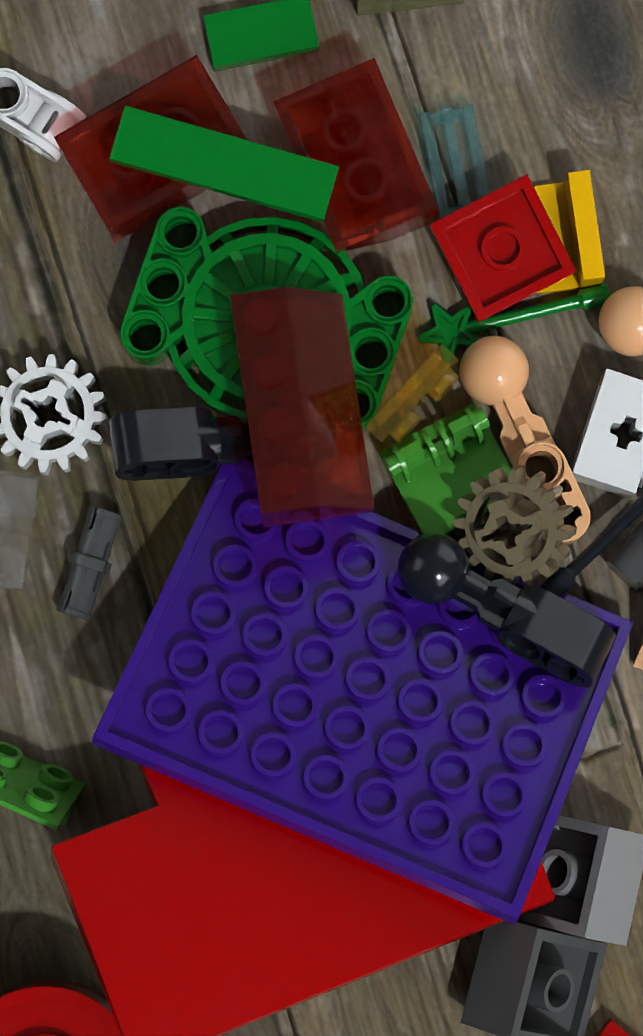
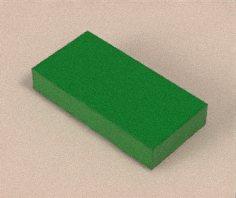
[203,0,319,72]

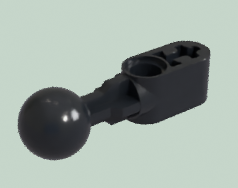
[109,401,334,481]
[398,533,616,688]

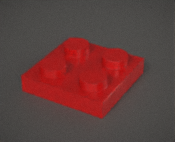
[429,174,577,322]

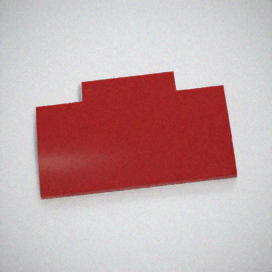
[51,763,555,1036]

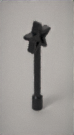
[540,486,643,597]

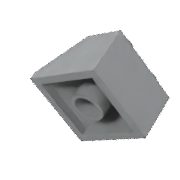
[518,815,643,946]

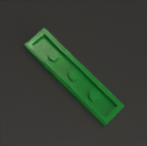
[109,106,339,223]

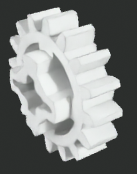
[0,354,109,475]

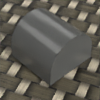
[606,521,643,593]

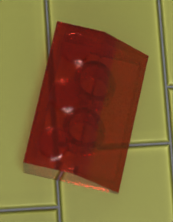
[54,55,247,243]
[273,58,440,253]

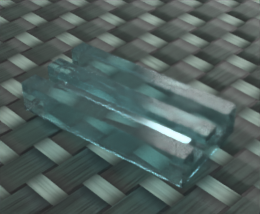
[419,104,490,219]

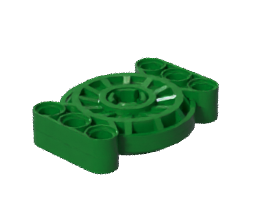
[120,207,413,435]

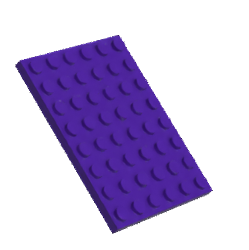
[92,458,633,925]

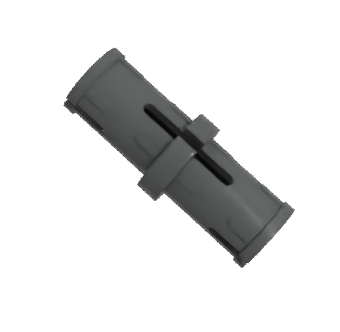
[56,506,123,621]

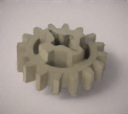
[453,465,577,586]

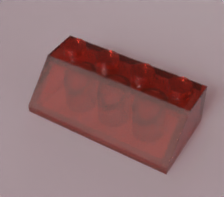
[230,287,375,527]

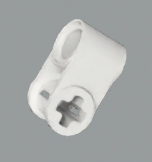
[0,68,86,162]

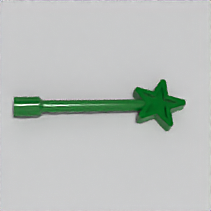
[419,283,610,365]

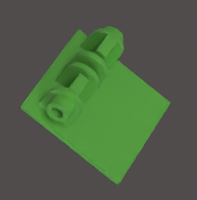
[378,402,512,535]
[0,741,86,830]

